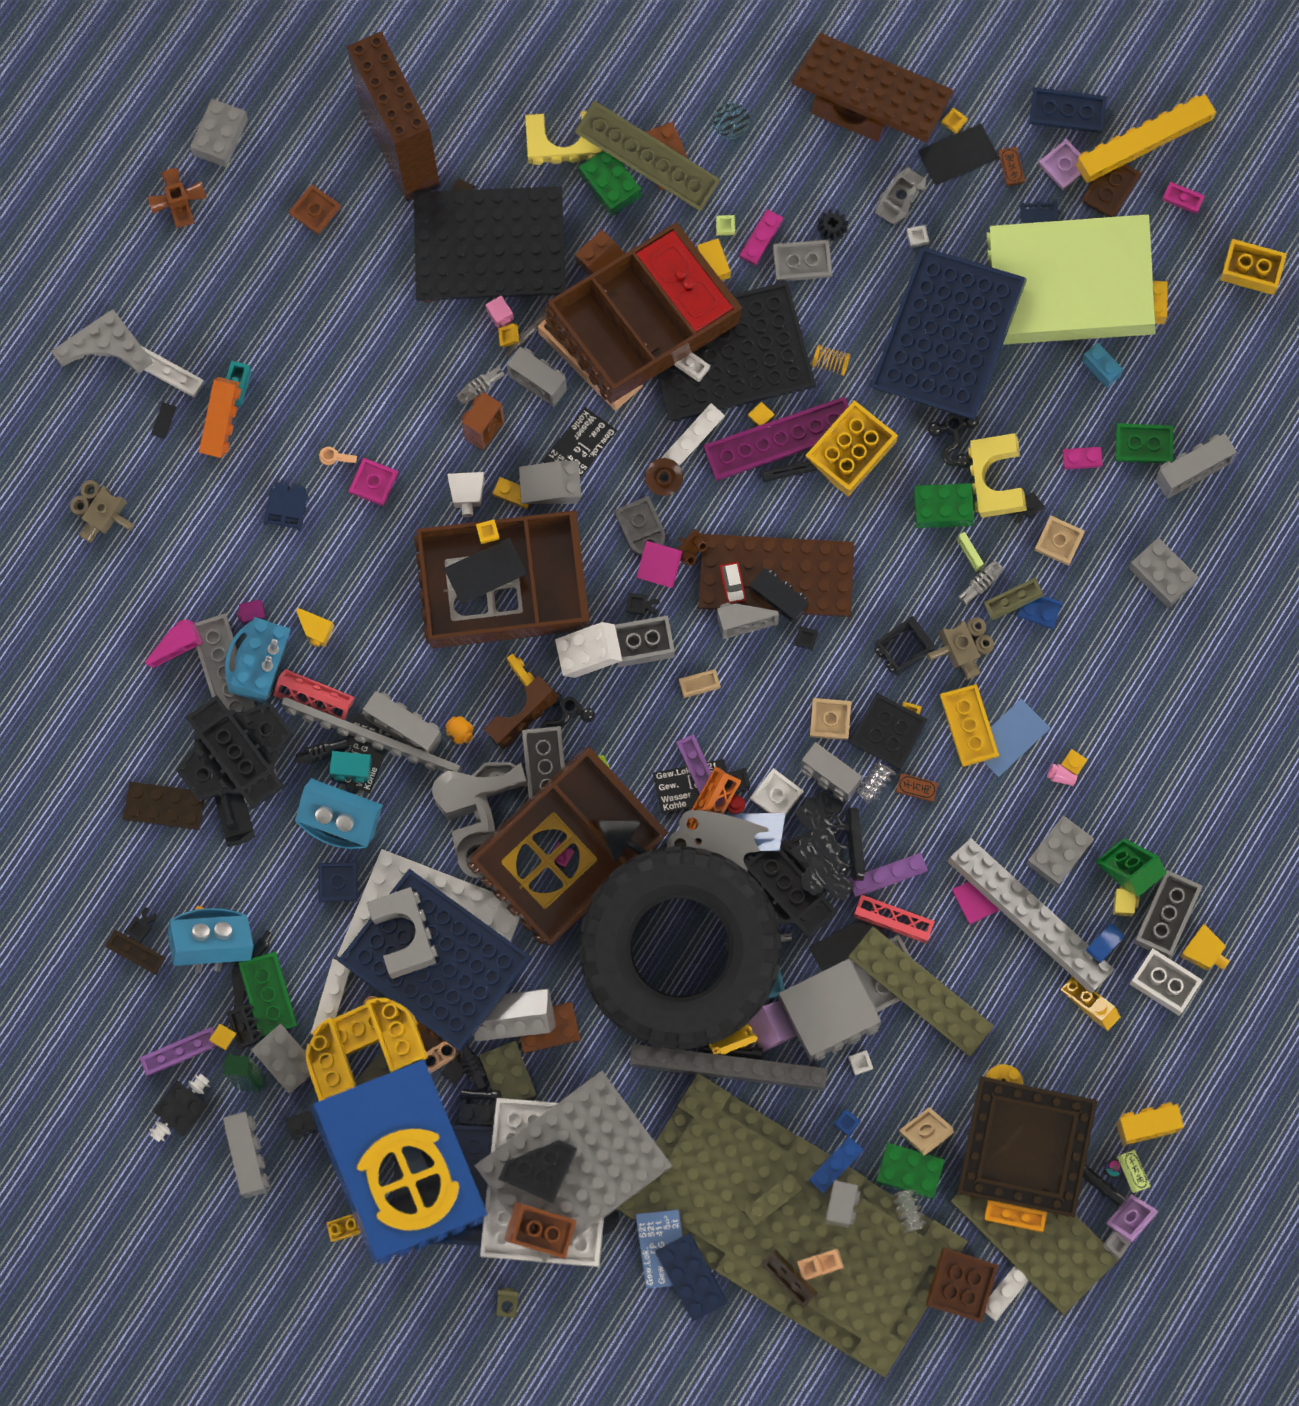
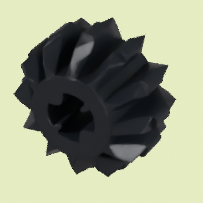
[817,209,848,242]

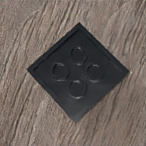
[850,693,928,771]

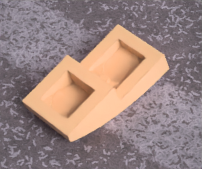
[797,1249,844,1280]

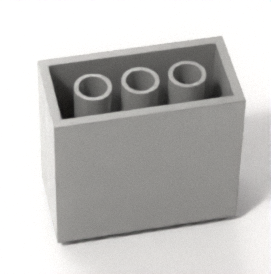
[778,959,881,1062]

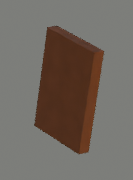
[1081,164,1142,217]

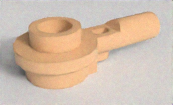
[319,447,357,465]

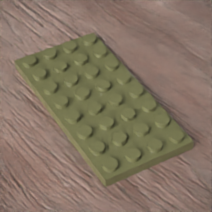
[950,1194,1119,1316]

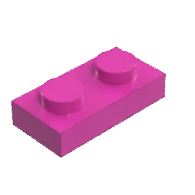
[1162,182,1204,214]
[1062,447,1103,470]

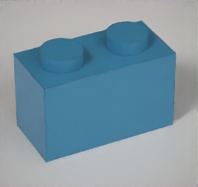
[1082,343,1123,388]

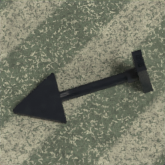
[597,820,648,862]

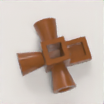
[148,168,207,228]

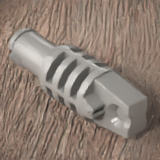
[456,366,505,405]
[958,561,1003,605]

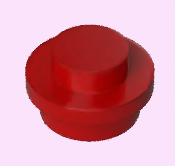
[727,795,745,814]

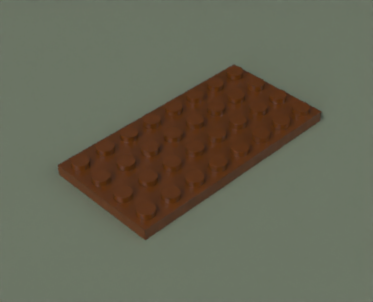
[791,33,954,143]
[699,534,854,617]

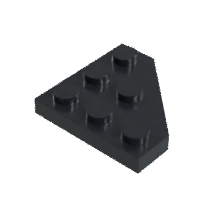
[498,1140,578,1203]

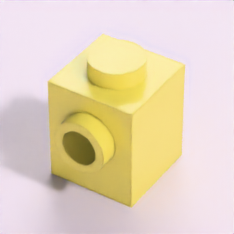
[1113,886,1139,917]

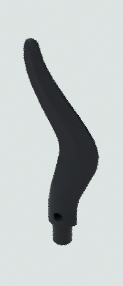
[232,930,273,1009]

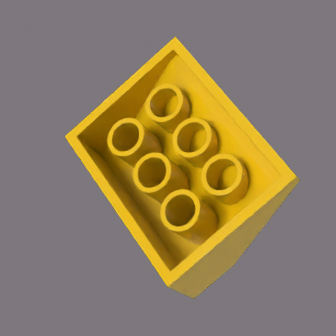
[806,400,898,497]

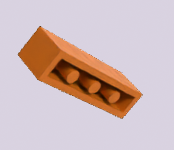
[199,377,241,458]

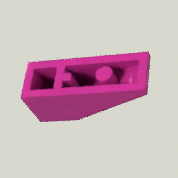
[145,619,203,668]

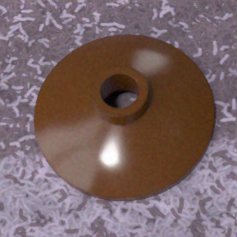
[645,458,683,496]

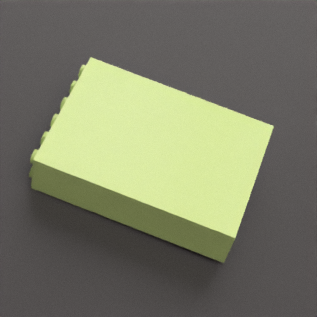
[987,214,1156,345]

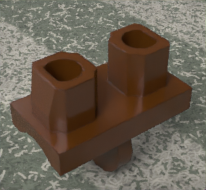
[678,528,709,566]

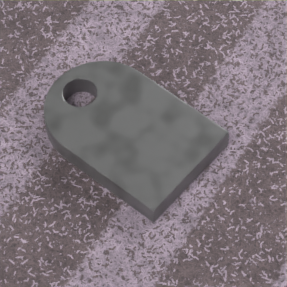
[614,496,665,556]

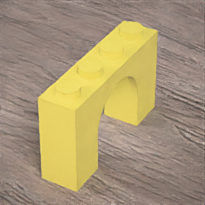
[525,111,602,165]
[968,433,1027,518]

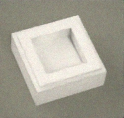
[907,225,929,248]
[848,1050,873,1075]

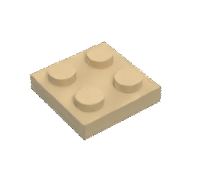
[1034,515,1085,566]
[810,698,851,740]
[899,1107,954,1156]

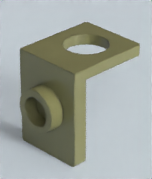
[496,1287,519,1318]

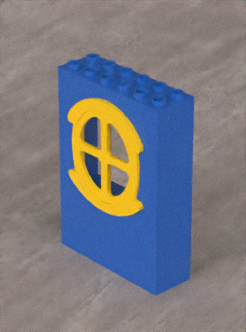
[310,1060,488,1265]

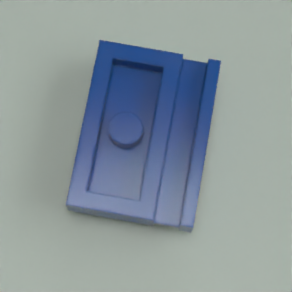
[1017,596,1062,629]

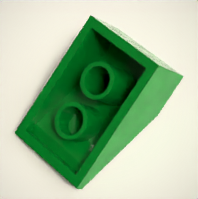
[1095,838,1167,897]

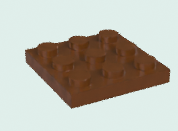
[925,1247,999,1323]

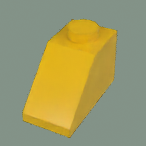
[296,608,334,647]

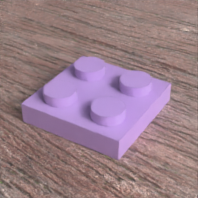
[1038,139,1081,190]

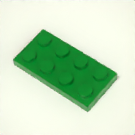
[238,951,298,1038]

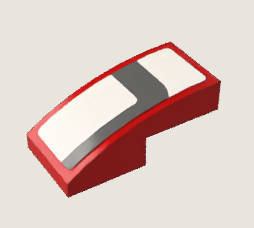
[719,562,746,603]

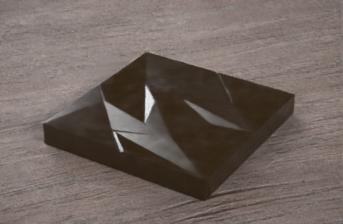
[957,1076,1098,1218]

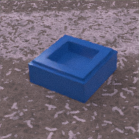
[833,1109,861,1137]

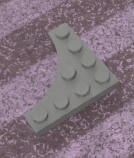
[51,309,153,373]

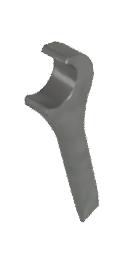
[506,305,547,356]

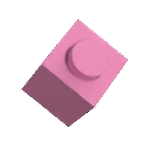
[485,295,514,328]

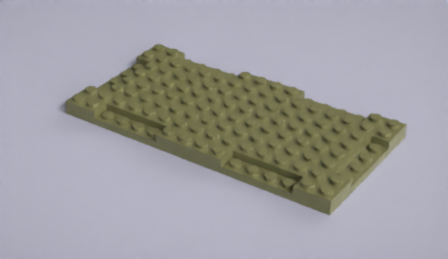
[616,1073,968,1379]

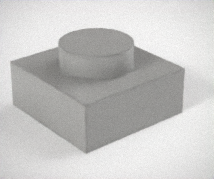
[1102,1231,1131,1259]

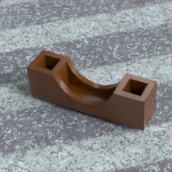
[810,95,886,142]
[484,675,559,750]

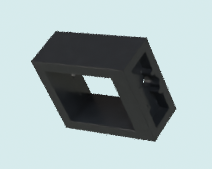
[874,616,935,676]

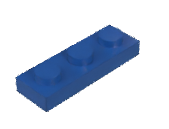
[809,1136,864,1193]

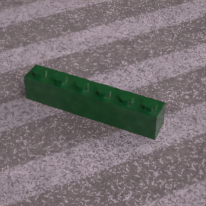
[223,1054,266,1093]

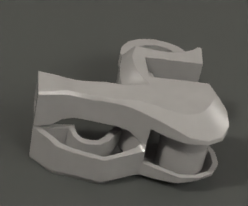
[432,762,528,879]

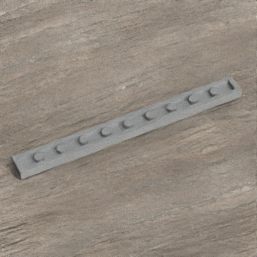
[281,697,462,773]

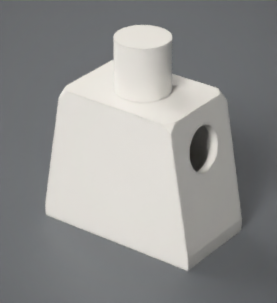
[448,472,485,517]

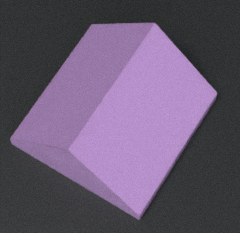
[747,1001,797,1052]
[1106,1194,1158,1243]

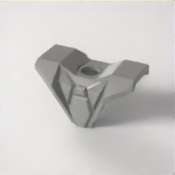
[875,166,926,225]

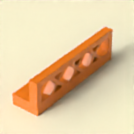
[680,766,741,845]

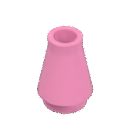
[1047,763,1077,786]

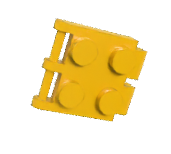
[709,1024,757,1055]

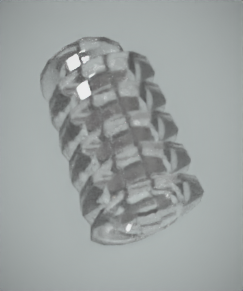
[856,763,896,806]
[891,1190,927,1234]

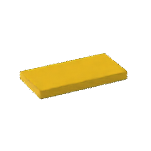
[940,684,999,767]

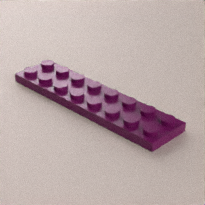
[703,396,849,481]

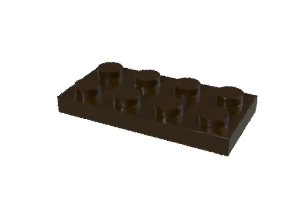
[123,782,205,831]

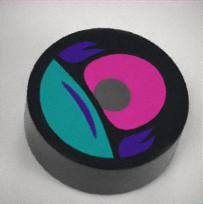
[1104,1158,1123,1179]

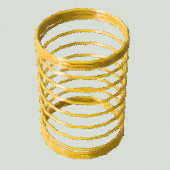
[812,345,850,376]

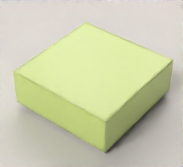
[716,215,735,236]

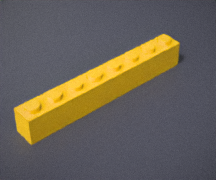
[1076,94,1216,183]

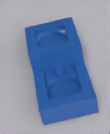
[1086,923,1125,963]

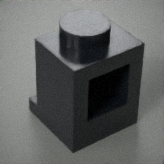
[724,768,750,793]

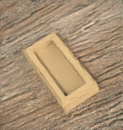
[679,669,721,698]

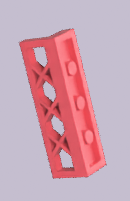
[273,669,355,720]
[853,895,935,944]

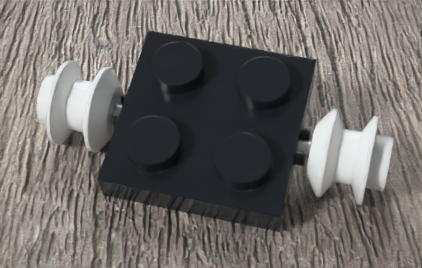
[149,1074,210,1142]

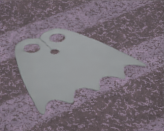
[667,810,769,871]

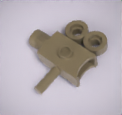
[70,480,134,543]
[927,617,994,680]

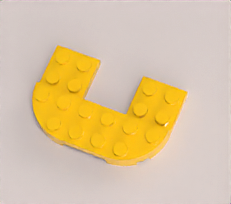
[306,998,428,1101]

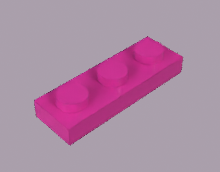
[740,209,783,266]

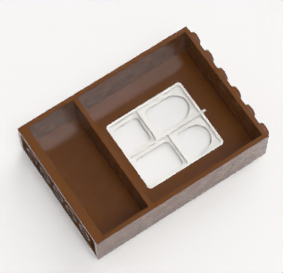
[414,510,590,649]

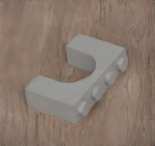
[366,887,438,979]

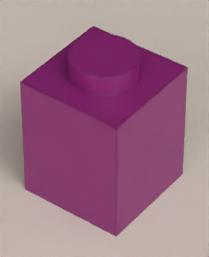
[237,600,267,626]

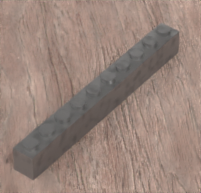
[630,1044,828,1091]

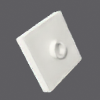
[750,768,804,815]

